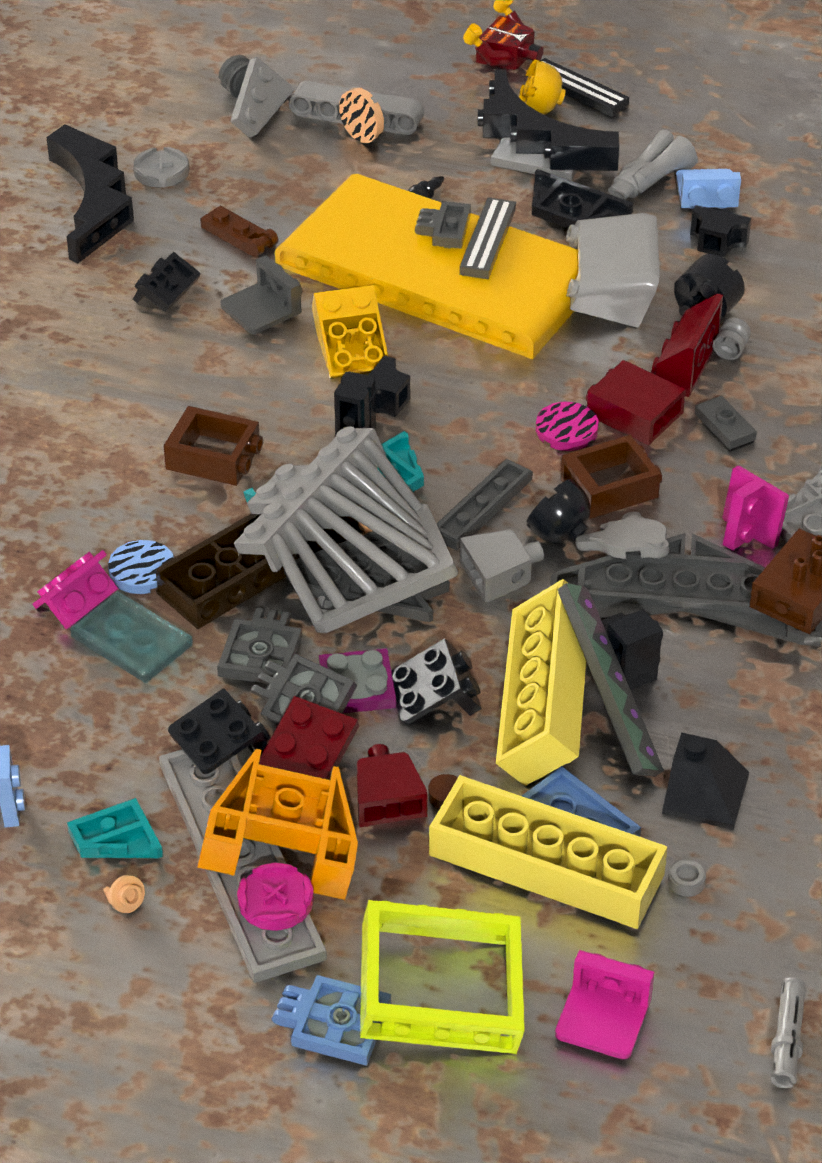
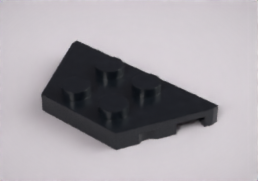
[532,169,633,228]

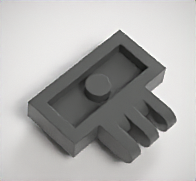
[415,201,471,249]

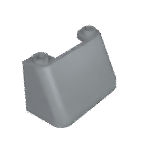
[566,213,660,328]

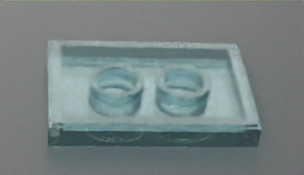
[70,591,193,684]

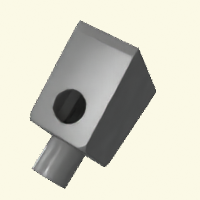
[460,530,544,603]

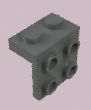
[220,255,302,334]

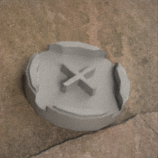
[133,147,190,188]

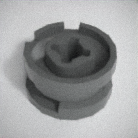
[218,55,249,98]

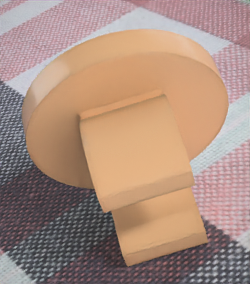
[103,875,145,913]

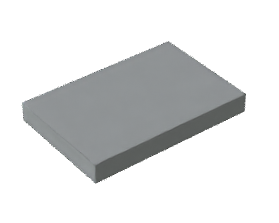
[491,137,577,181]

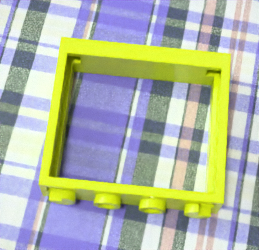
[360,900,525,1054]

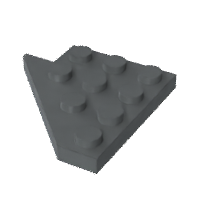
[284,531,450,622]

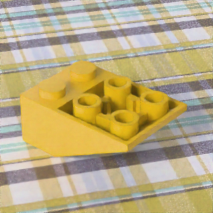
[312,285,388,378]

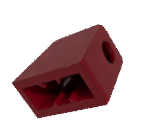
[357,744,428,828]

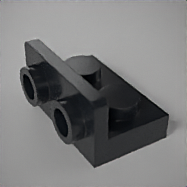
[133,251,201,313]

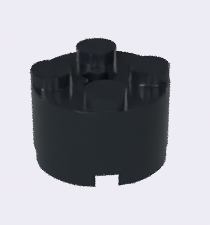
[674,254,745,322]

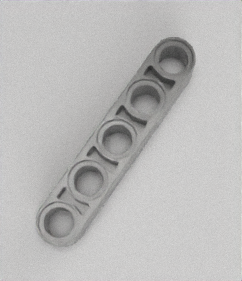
[289,81,425,135]

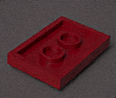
[259,696,359,780]

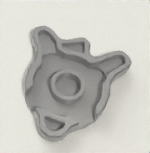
[576,511,669,559]

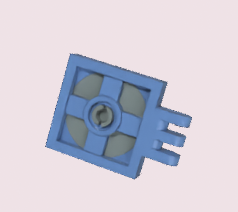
[272,975,391,1066]

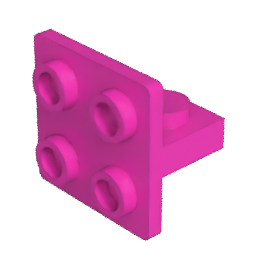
[722,465,789,551]
[32,550,118,629]

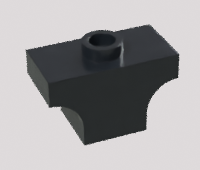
[690,205,752,258]
[366,356,410,417]

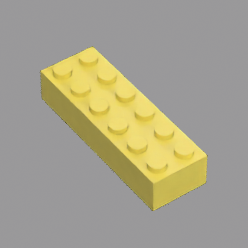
[496,579,586,786]
[429,775,668,929]

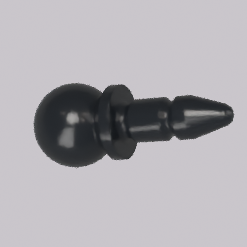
[408,176,444,199]

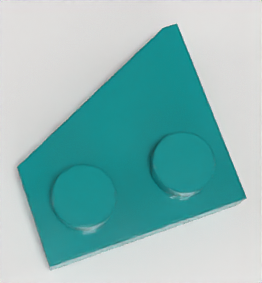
[377,431,424,492]
[67,798,163,858]

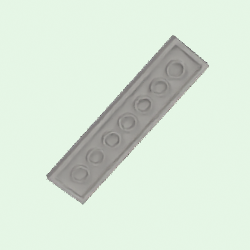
[159,750,327,983]

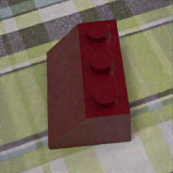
[651,294,723,397]

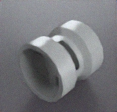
[713,318,751,360]

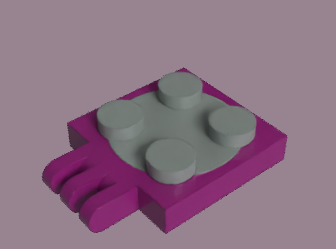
[319,648,396,713]

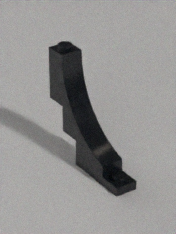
[46,124,134,263]

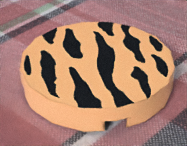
[339,88,384,143]

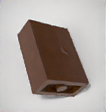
[749,529,822,635]

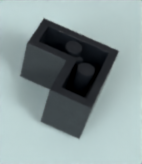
[601,609,663,690]

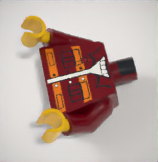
[463,0,544,70]

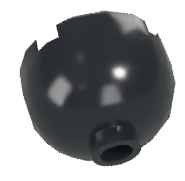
[526,478,591,544]

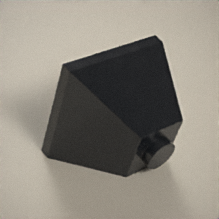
[662,732,749,830]

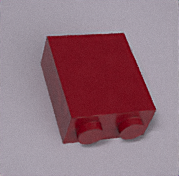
[586,360,686,446]

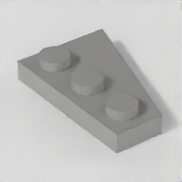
[230,57,295,138]

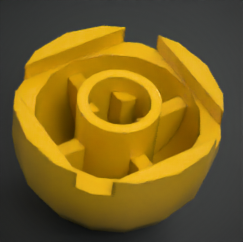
[518,59,566,115]

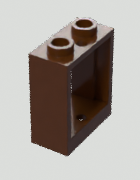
[163,406,263,486]
[560,434,662,519]

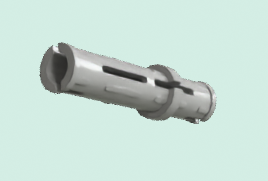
[770,978,807,1088]

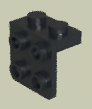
[391,638,482,724]
[168,688,270,774]

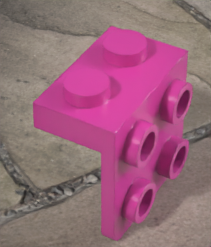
[555,950,655,1059]

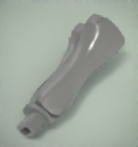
[608,130,698,200]

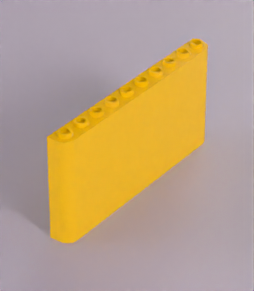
[275,174,578,359]

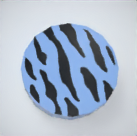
[108,540,174,594]

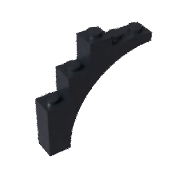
[478,69,620,171]

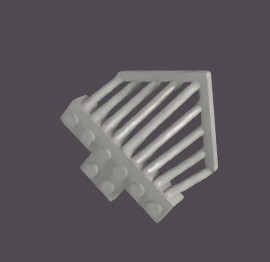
[234,426,458,633]

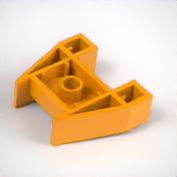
[197,749,358,900]

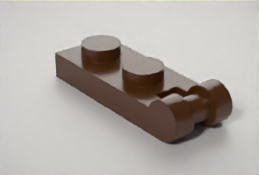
[200,205,279,257]

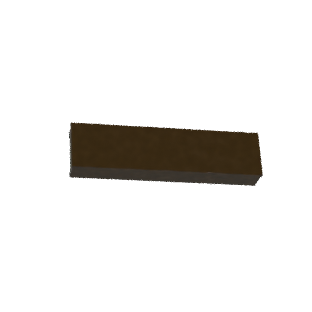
[155,479,389,630]

